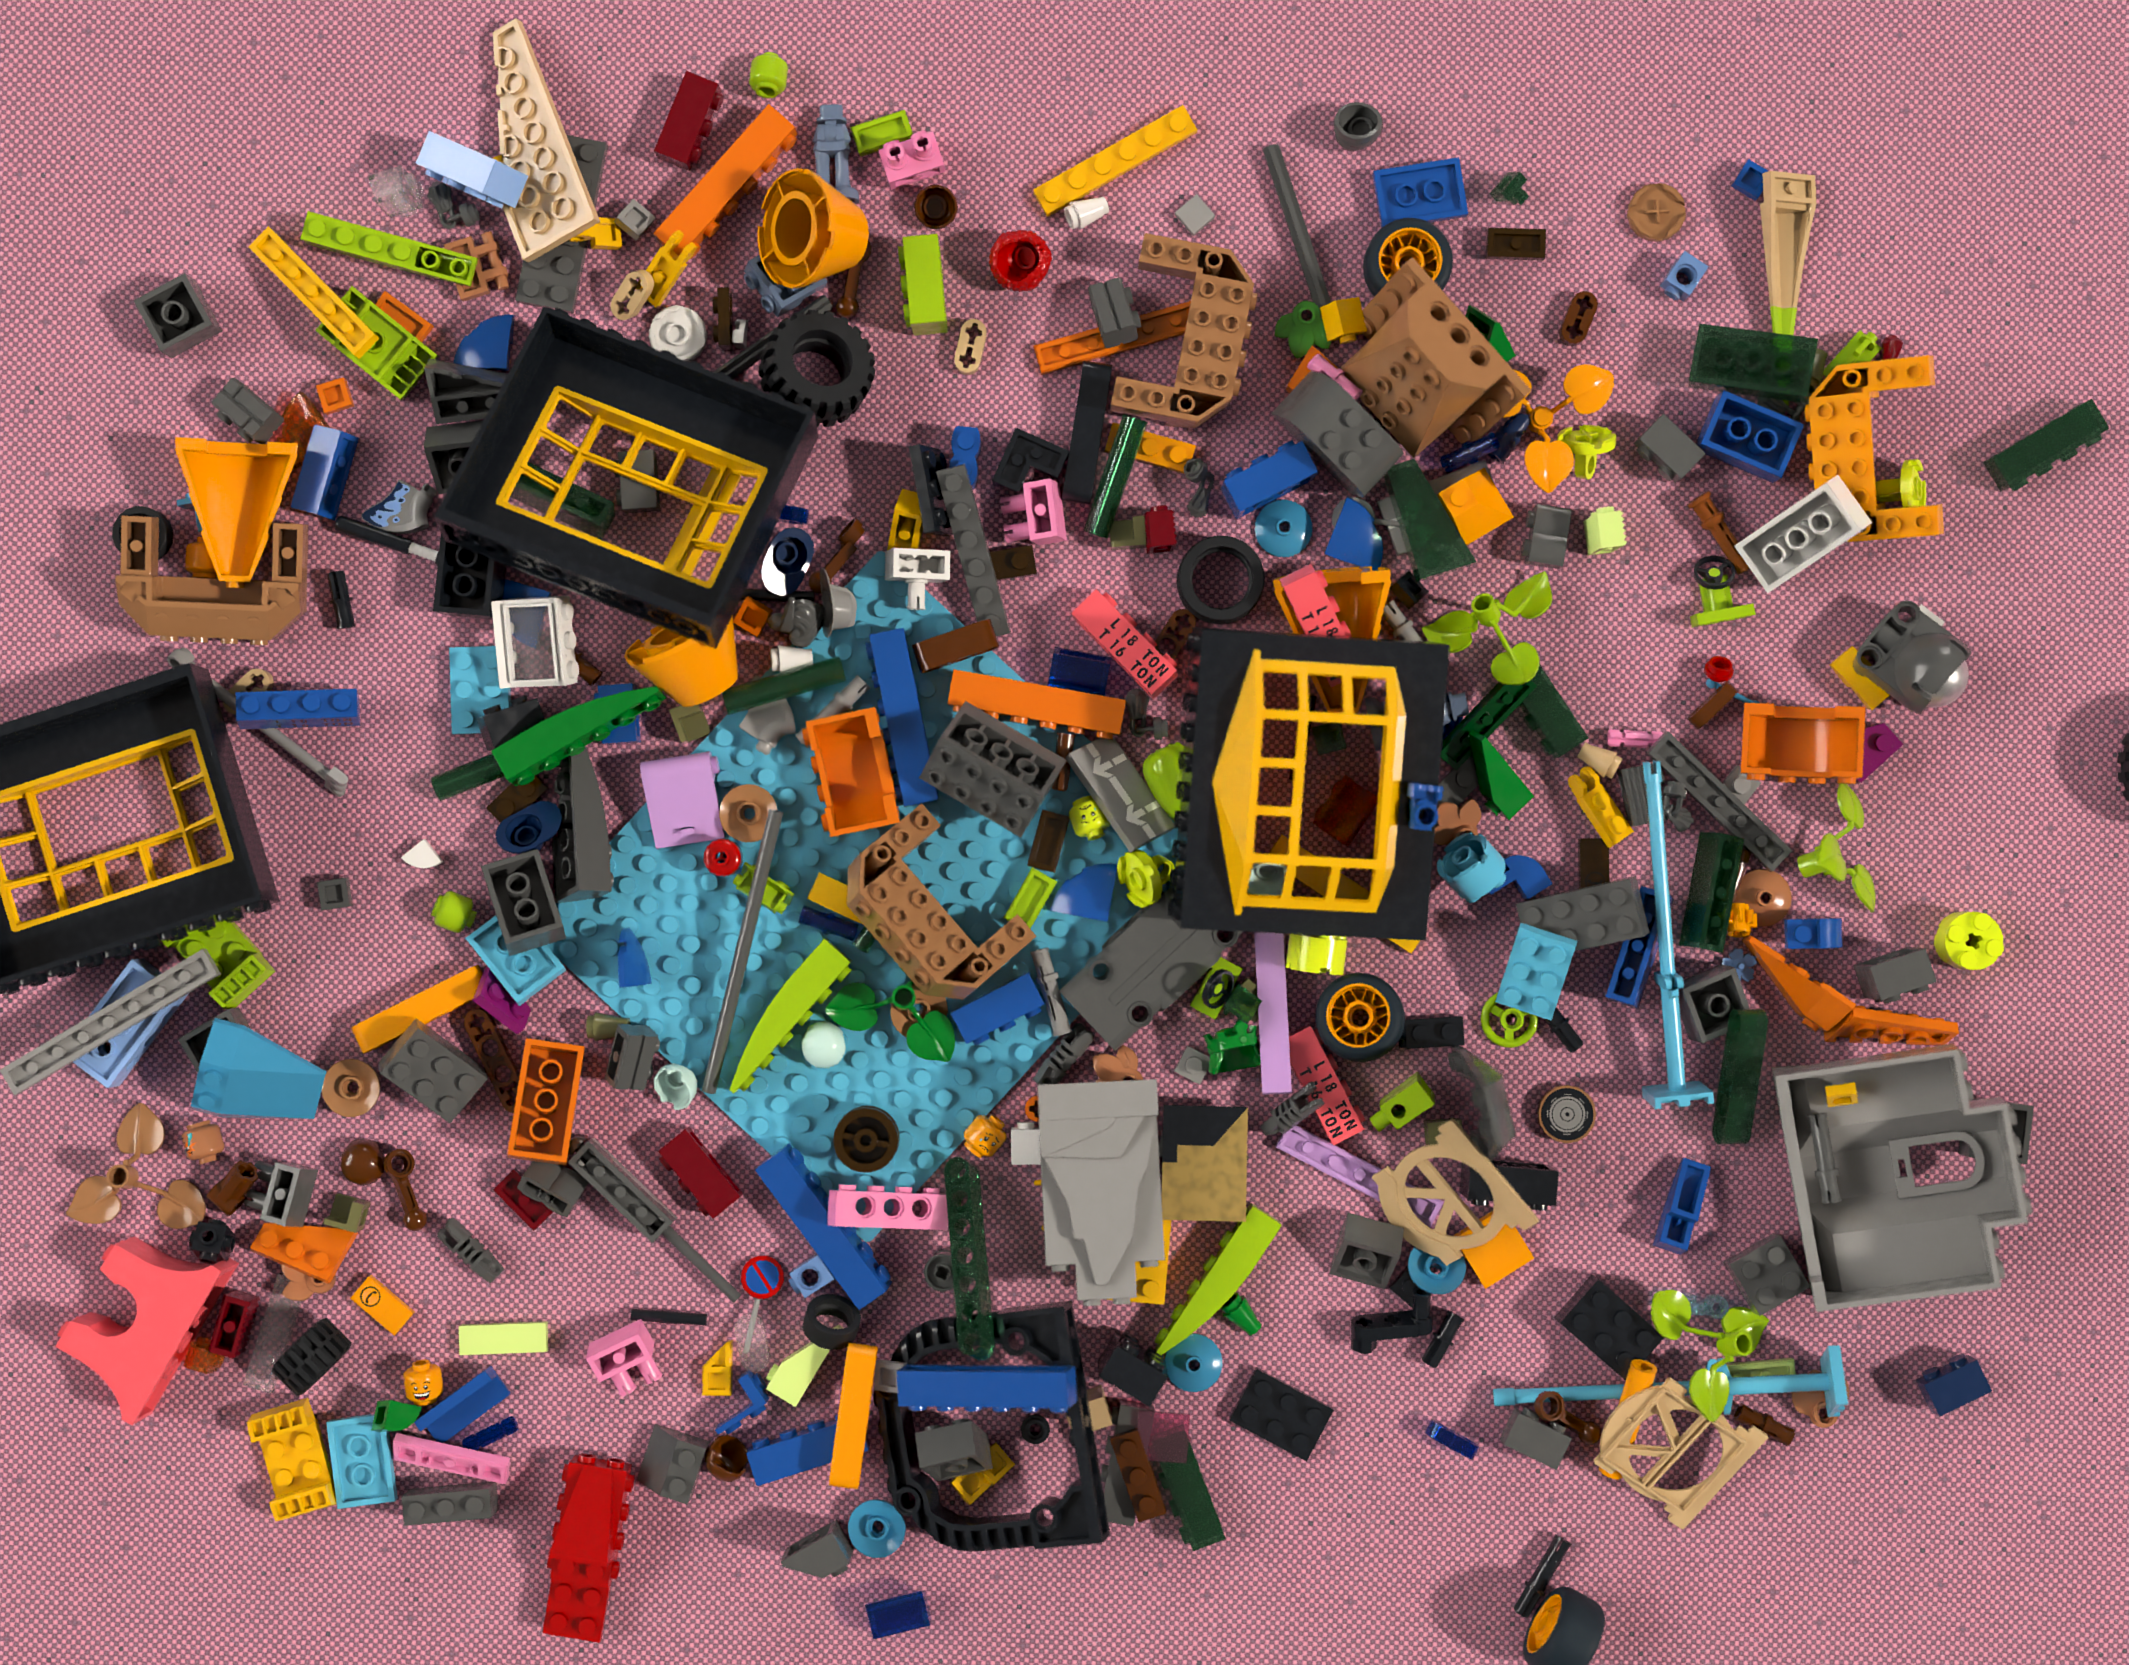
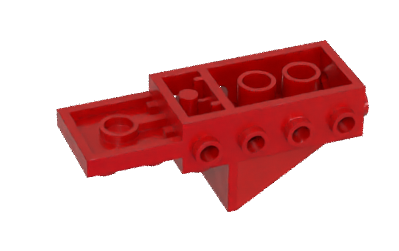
[542,1453,635,1643]

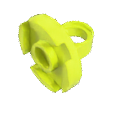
[1875,459,1926,507]
[1117,849,1175,908]

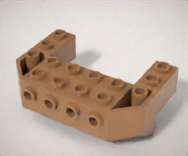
[1110,233,1258,428]
[115,516,308,645]
[847,804,1036,1000]

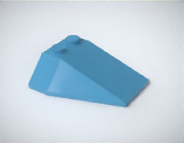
[191,1018,327,1119]

